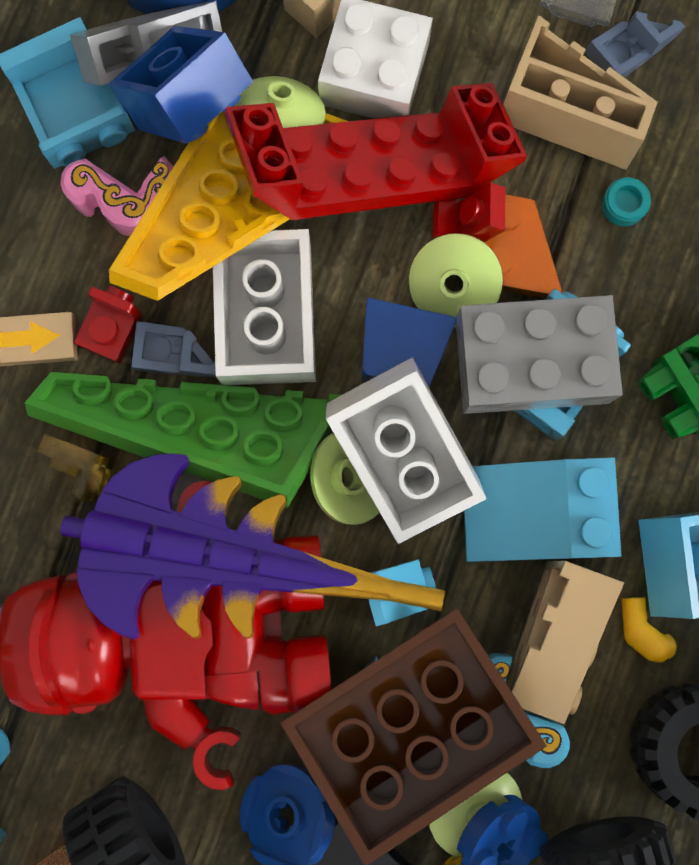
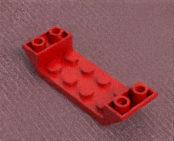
[225,83,527,220]

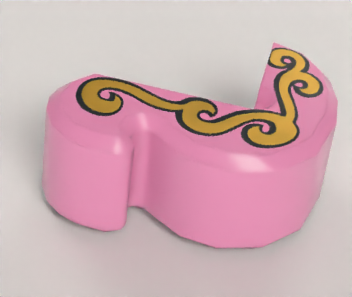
[60,156,173,236]

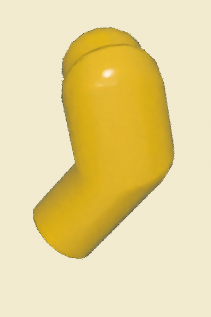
[621,597,677,663]

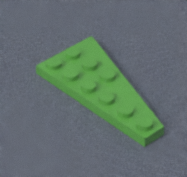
[24,372,343,509]

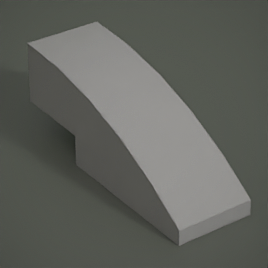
[70,1,222,86]

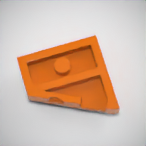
[484,194,562,299]

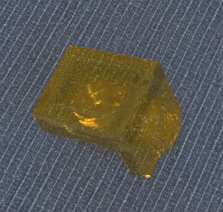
[37,434,110,502]

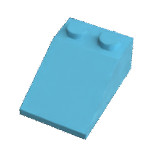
[464,458,621,562]
[638,512,699,619]

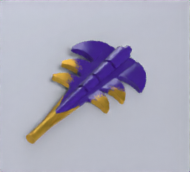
[60,453,445,640]

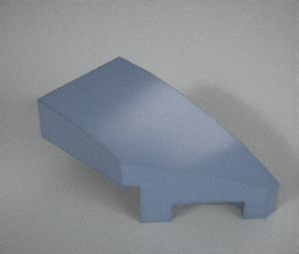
[584,11,686,77]
[131,321,216,377]

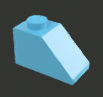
[368,559,436,626]

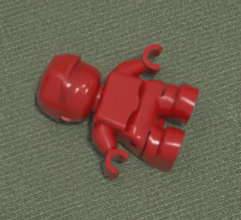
[0,480,331,790]

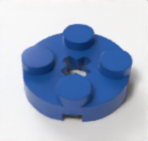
[240,764,336,865]
[454,794,548,865]

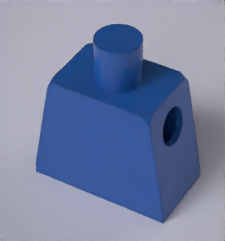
[362,298,456,386]

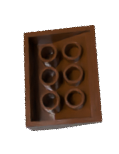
[280,608,547,865]

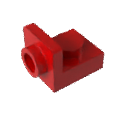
[433,182,505,242]
[74,286,143,364]

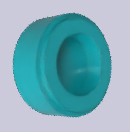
[601,177,651,227]

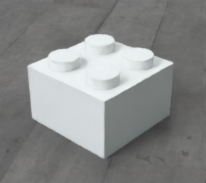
[318,0,433,119]

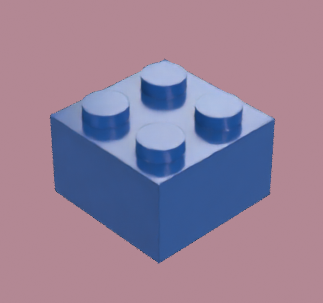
[108,26,253,144]

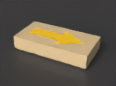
[0,312,78,366]

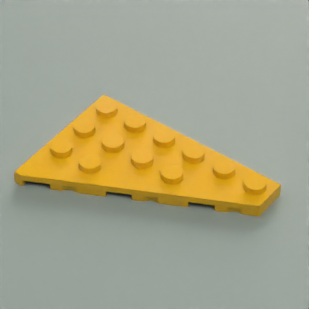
[109,111,348,301]

